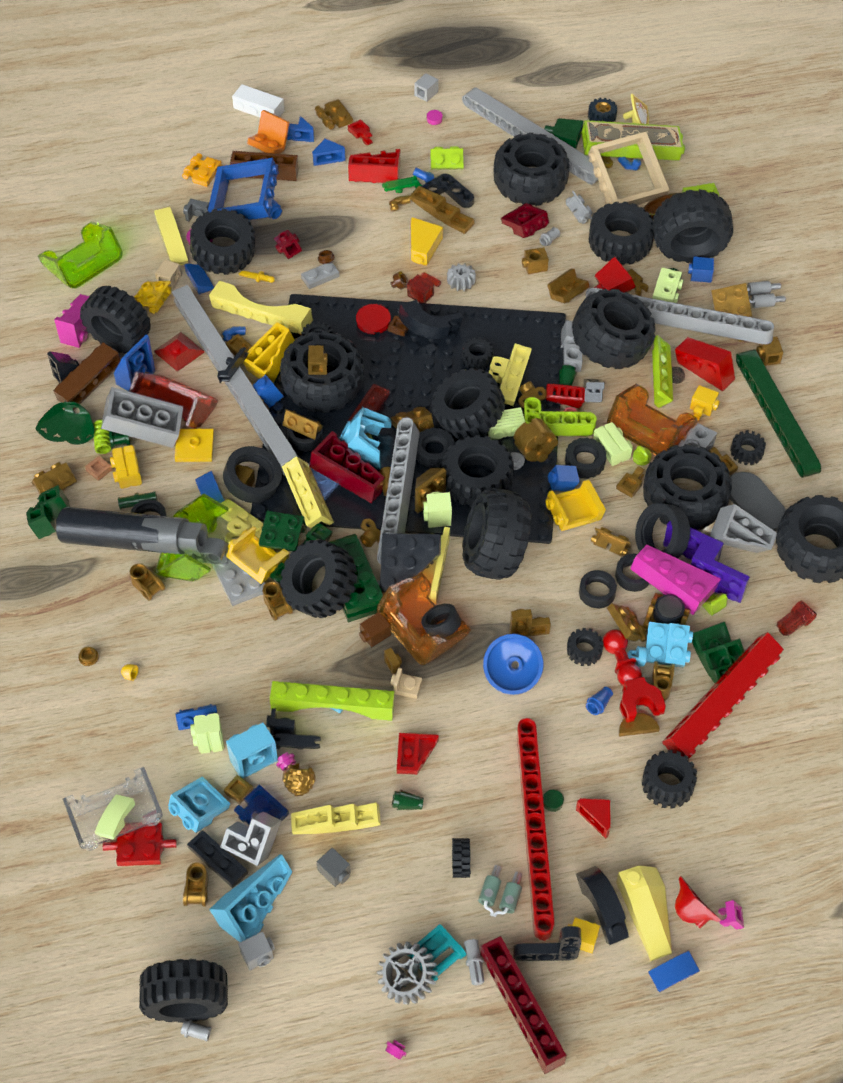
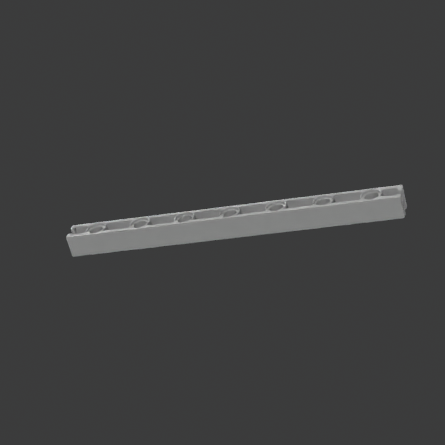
[172,285,298,476]

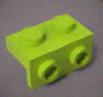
[430,146,464,170]

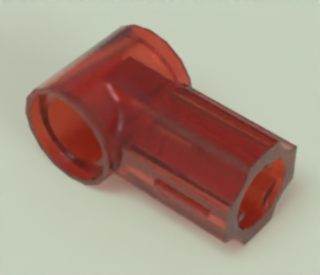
[776,600,817,636]

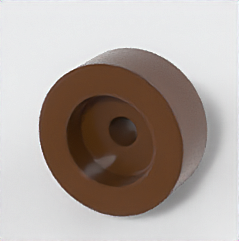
[390,271,409,290]

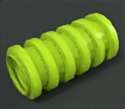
[93,420,111,454]

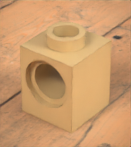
[155,259,182,290]

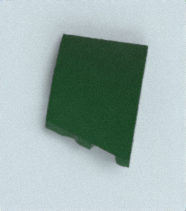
[692,622,744,684]

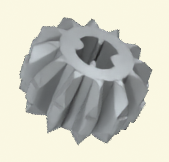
[447,263,476,292]

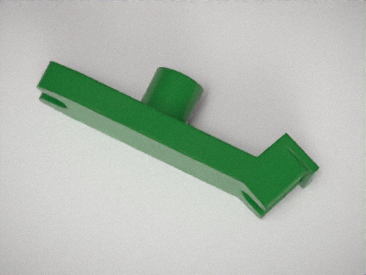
[382,176,422,193]

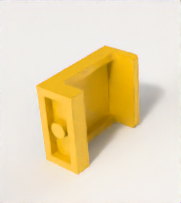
[545,480,606,531]
[226,526,289,584]

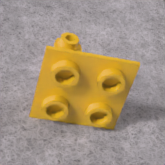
[134,281,171,314]

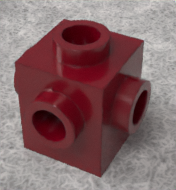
[274,229,302,260]

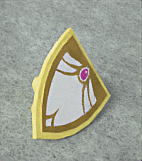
[623,94,649,124]

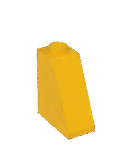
[411,217,443,266]

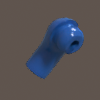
[618,157,641,171]

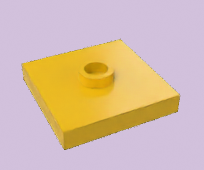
[175,429,214,462]

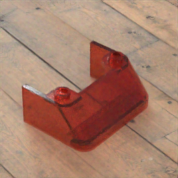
[129,372,218,429]

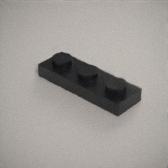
[187,830,248,888]

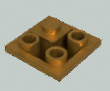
[415,468,446,513]

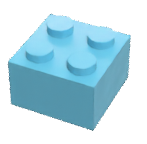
[226,722,278,779]

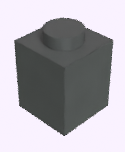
[316,847,351,887]

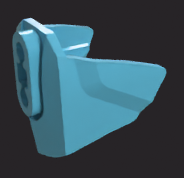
[339,407,392,470]

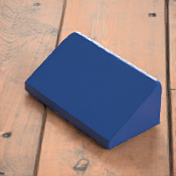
[184,264,214,295]

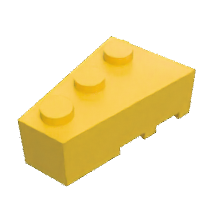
[243,322,295,383]

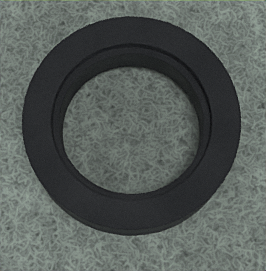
[223,446,282,503]
[635,503,690,559]

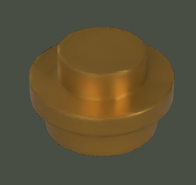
[78,647,99,666]

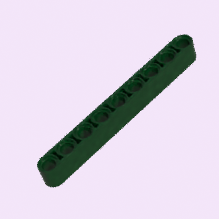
[736,349,821,478]

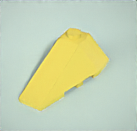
[616,866,672,961]

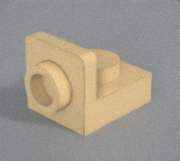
[391,668,422,699]

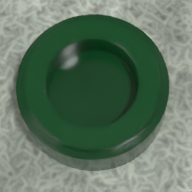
[543,789,564,812]

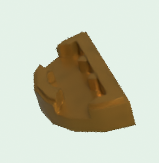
[619,713,660,737]

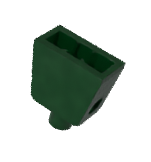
[544,118,583,149]

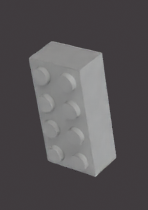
[101,387,183,448]

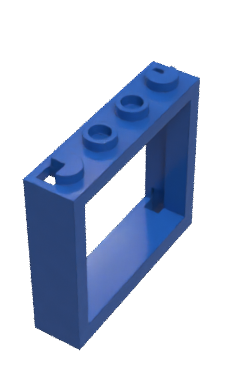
[208,158,279,220]

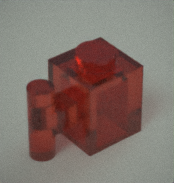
[407,272,441,303]

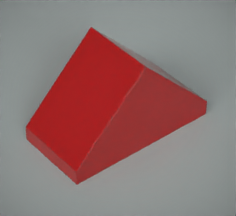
[576,798,611,839]

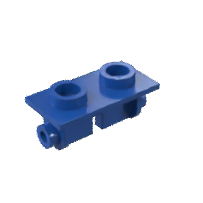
[175,704,218,731]

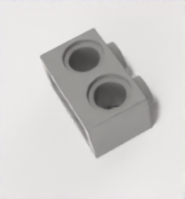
[678,423,717,451]

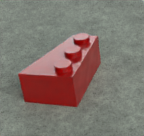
[348,148,401,183]
[675,337,735,392]

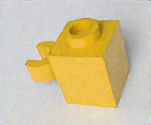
[690,385,720,421]

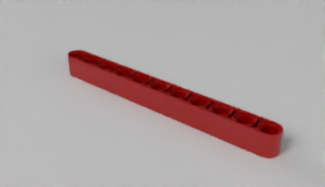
[517,718,555,941]

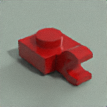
[348,119,373,146]

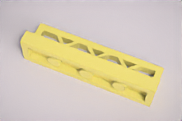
[282,456,334,528]
[417,527,450,604]

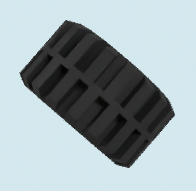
[642,750,697,809]

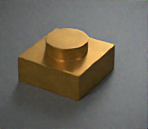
[384,648,402,675]

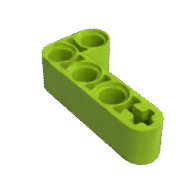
[523,397,597,436]

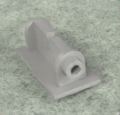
[566,191,593,224]

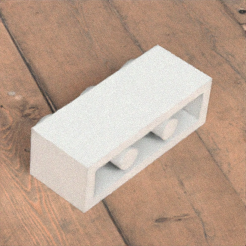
[232,84,284,117]

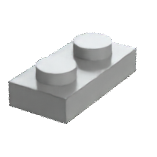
[301,262,339,289]

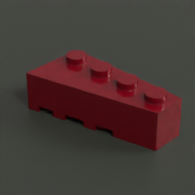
[309,431,385,503]

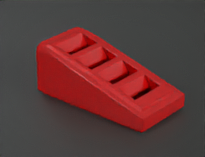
[546,384,585,409]

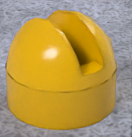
[121,664,138,681]

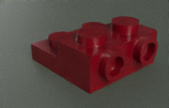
[501,203,549,238]

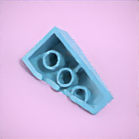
[209,854,292,942]

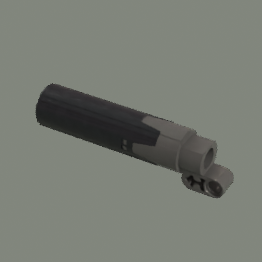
[56,507,227,564]

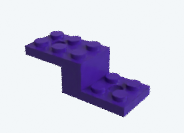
[663,521,750,603]

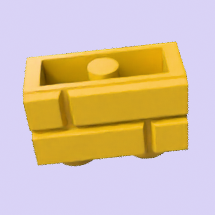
[110,445,142,489]

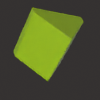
[702,593,727,616]

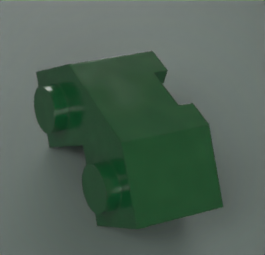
[26,485,70,539]

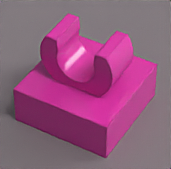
[718,900,744,930]

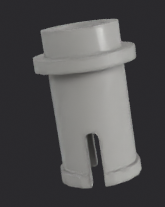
[539,227,560,246]
[181,1019,211,1042]

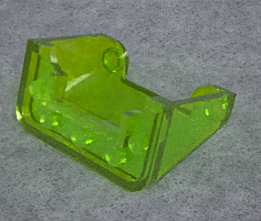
[37,221,123,289]

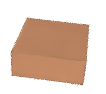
[85,456,112,481]

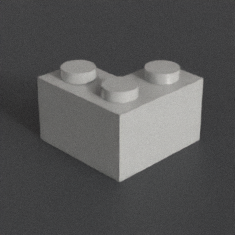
[221,812,281,866]

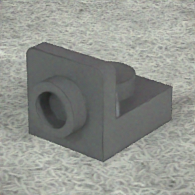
[183,198,209,222]

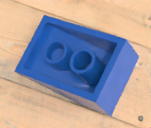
[114,335,156,393]

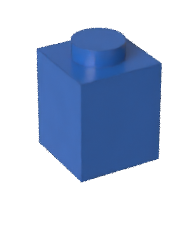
[688,257,714,283]
[252,375,284,408]
[548,465,580,492]

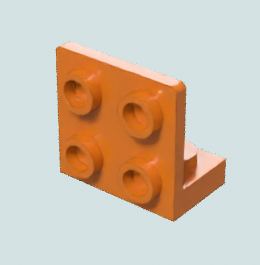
[247,110,289,154]

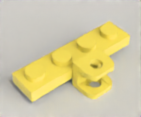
[489,344,532,406]
[214,498,274,550]

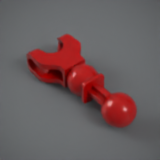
[603,629,666,723]

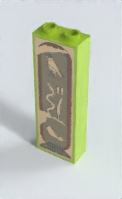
[581,120,685,161]

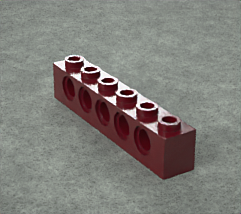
[480,936,567,1074]

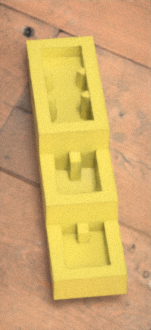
[154,207,188,265]
[291,802,381,834]

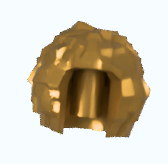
[282,763,316,797]

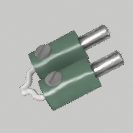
[478,865,522,917]

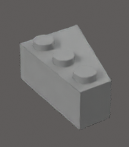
[710,504,777,553]

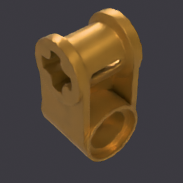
[130,564,165,601]
[263,582,293,621]
[652,661,675,701]
[183,862,208,907]

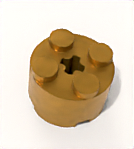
[514,418,558,462]

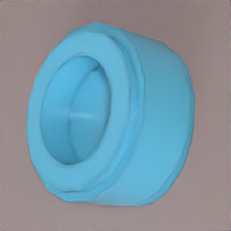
[627,646,647,667]

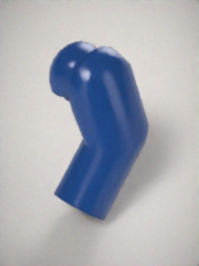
[412,167,434,183]
[222,326,246,342]

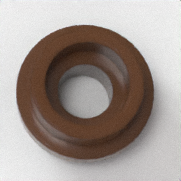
[318,250,335,264]

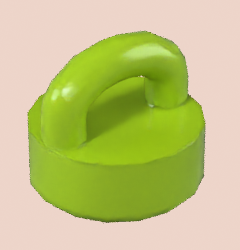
[633,445,652,466]

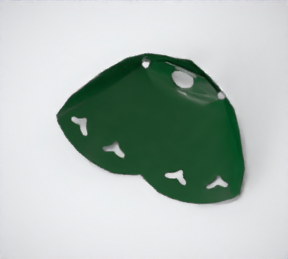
[35,401,94,445]

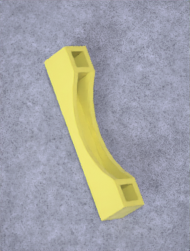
[209,281,313,334]

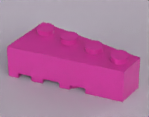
[630,545,721,615]

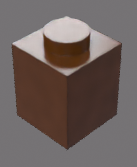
[359,612,391,648]

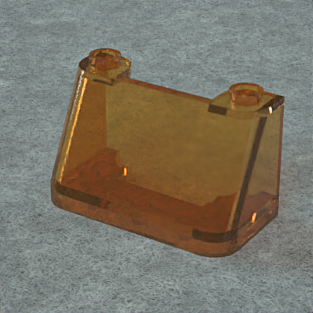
[607,383,697,455]
[377,573,471,665]

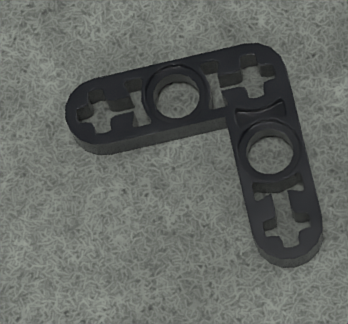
[413,173,474,208]
[513,926,582,961]

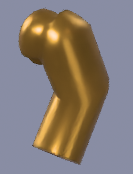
[389,195,411,211]

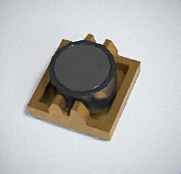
[643,592,690,629]

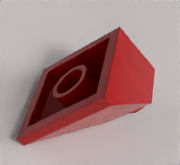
[154,332,204,372]

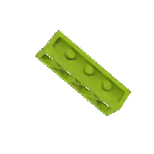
[652,335,673,408]

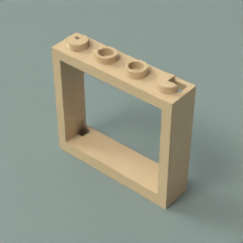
[588,132,669,205]

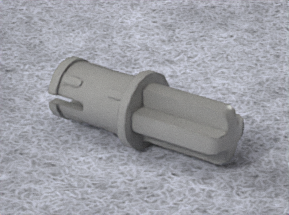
[464,939,484,986]

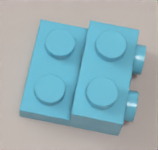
[646,622,693,668]
[168,776,230,833]

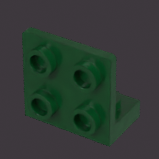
[258,511,307,551]

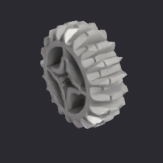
[377,942,438,1005]

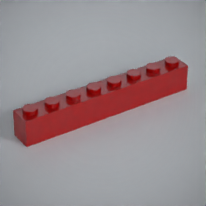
[662,632,784,758]

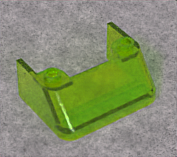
[155,494,229,582]

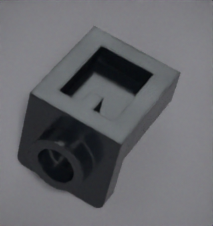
[266,708,296,736]

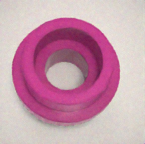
[276,752,296,771]
[385,1040,407,1060]

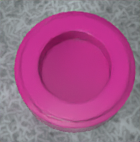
[427,110,443,125]

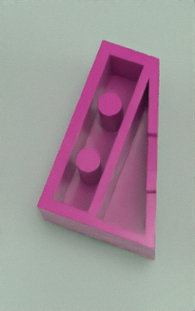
[54,294,90,348]

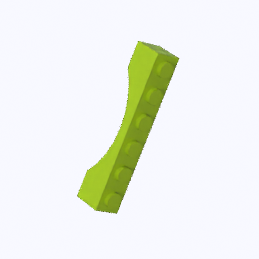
[270,681,395,721]

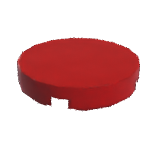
[356,304,391,334]

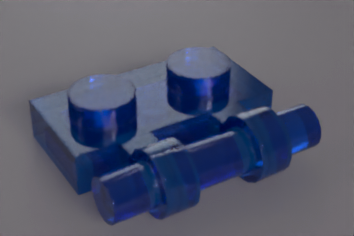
[234,784,289,825]

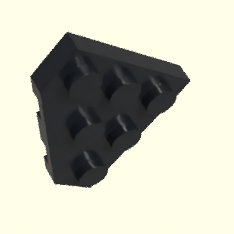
[380,533,441,593]

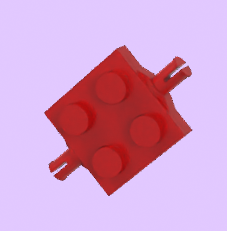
[103,822,177,866]

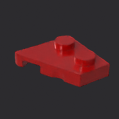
[397,733,439,775]

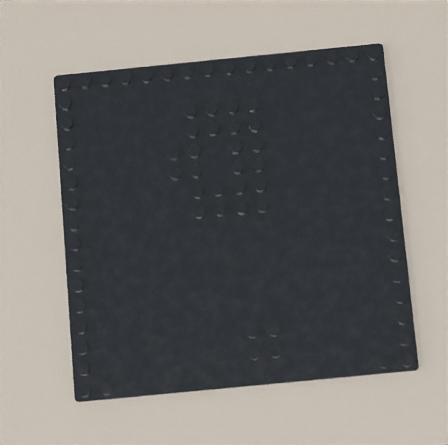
[250,294,566,544]

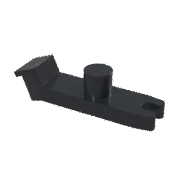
[217,347,248,383]
[273,734,321,750]

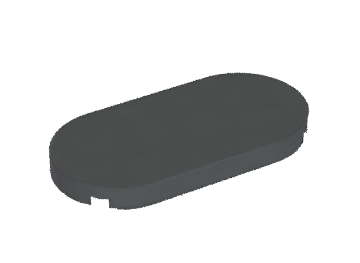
[730,472,786,532]

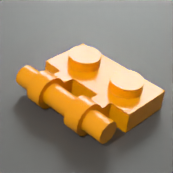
[182,153,222,187]

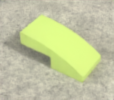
[95,794,135,840]

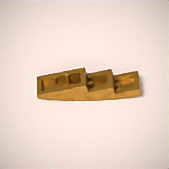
[409,186,475,234]

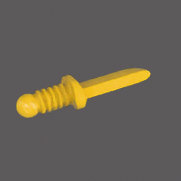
[238,271,275,283]

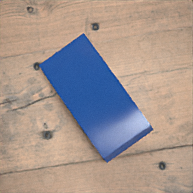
[195,471,225,509]
[648,951,700,992]

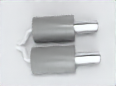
[747,281,786,308]

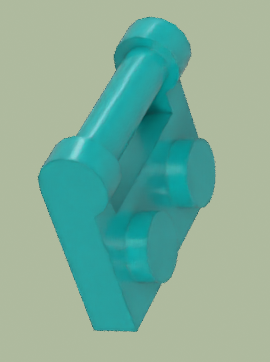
[407,924,467,981]

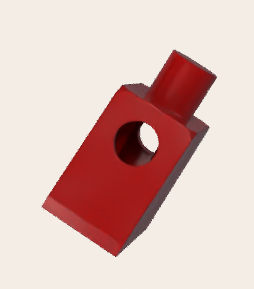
[594,257,636,293]

